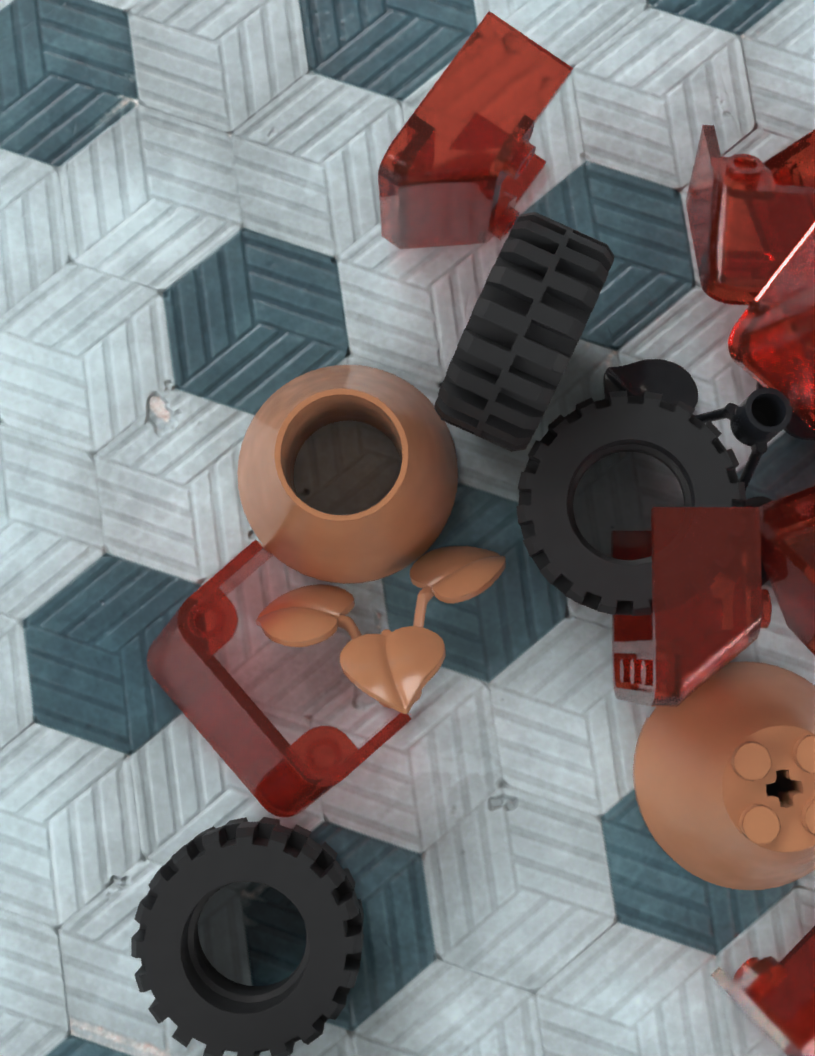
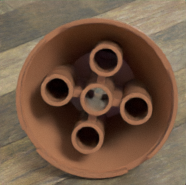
[633,661,815,890]

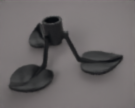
[603,353,815,591]

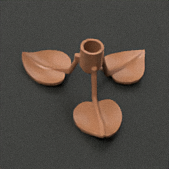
[256,546,506,715]

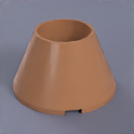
[237,365,458,584]

